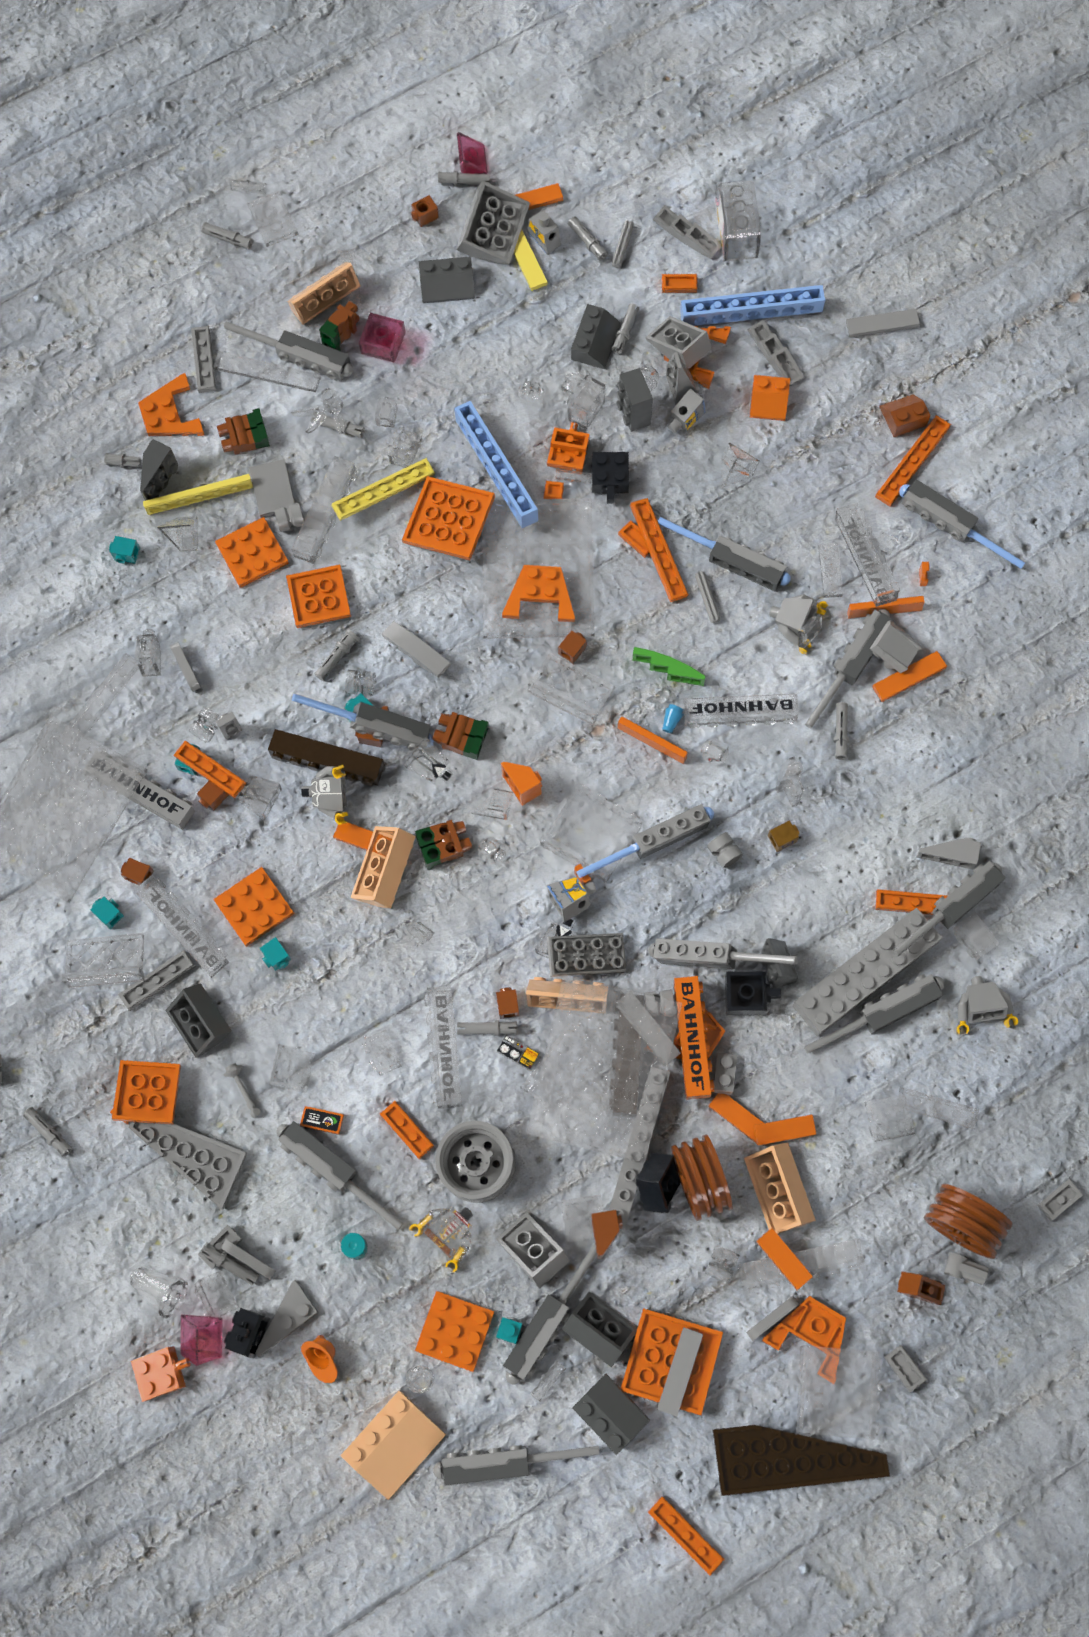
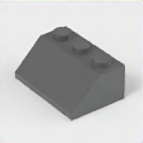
[418,256,475,303]
[571,304,621,369]
[165,983,232,1058]
[562,1292,637,1368]
[572,1373,650,1455]

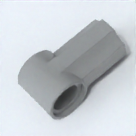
[944,1253,989,1285]

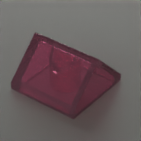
[457,132,488,174]
[180,1315,223,1366]

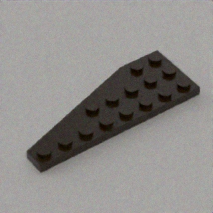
[713,1425,890,1496]

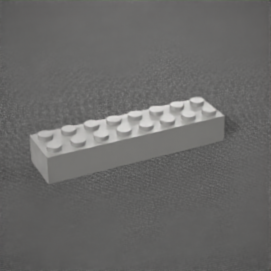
[793,908,942,1037]

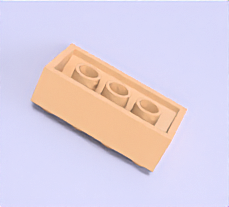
[287,262,360,325]
[351,826,416,909]
[744,1142,816,1234]

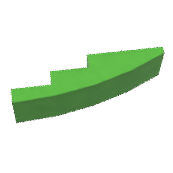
[632,647,705,686]

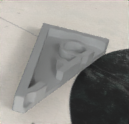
[255,1280,318,1357]

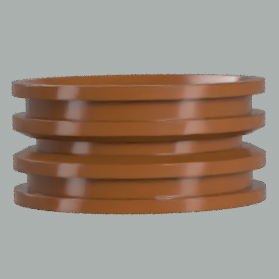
[671,1134,733,1221]
[924,1184,1013,1259]

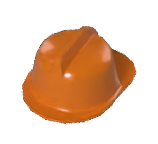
[301,1335,338,1383]

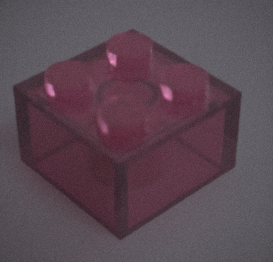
[359,313,406,363]

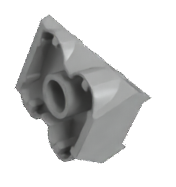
[870,620,922,673]

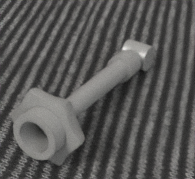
[224,1063,260,1118]

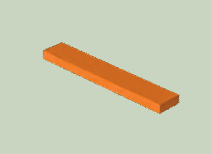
[875,415,951,507]
[630,498,688,602]

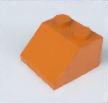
[749,375,790,421]
[501,762,542,806]

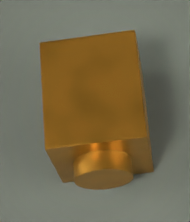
[768,820,800,852]

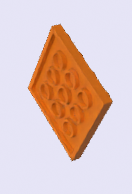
[402,476,495,560]
[621,1308,723,1416]

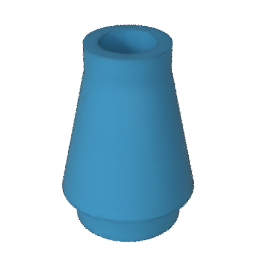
[662,704,684,734]

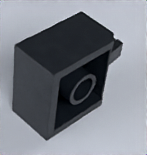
[592,452,629,504]
[725,971,781,1015]
[636,1152,681,1213]
[224,1308,270,1358]

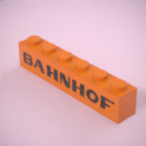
[673,976,714,1100]

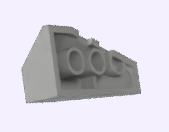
[666,352,699,405]

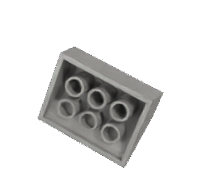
[456,181,530,265]

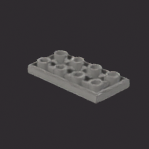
[547,933,626,977]

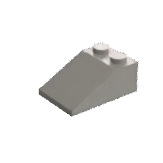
[646,316,712,369]
[496,1212,570,1289]

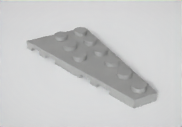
[128,1122,247,1210]

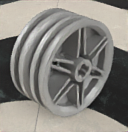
[436,1121,516,1203]

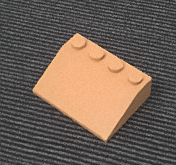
[526,977,608,1014]
[340,1391,446,1500]

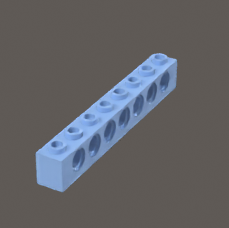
[680,285,825,326]
[454,401,538,528]

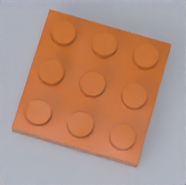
[215,517,289,588]
[286,564,351,628]
[213,867,294,947]
[112,1060,181,1125]
[415,1291,494,1372]

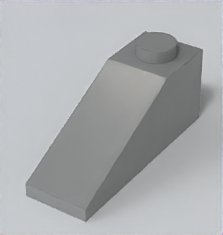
[916,838,981,870]

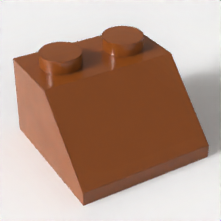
[880,394,931,437]
[591,1210,623,1259]

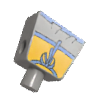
[527,210,561,255]
[668,389,706,433]
[547,877,597,922]

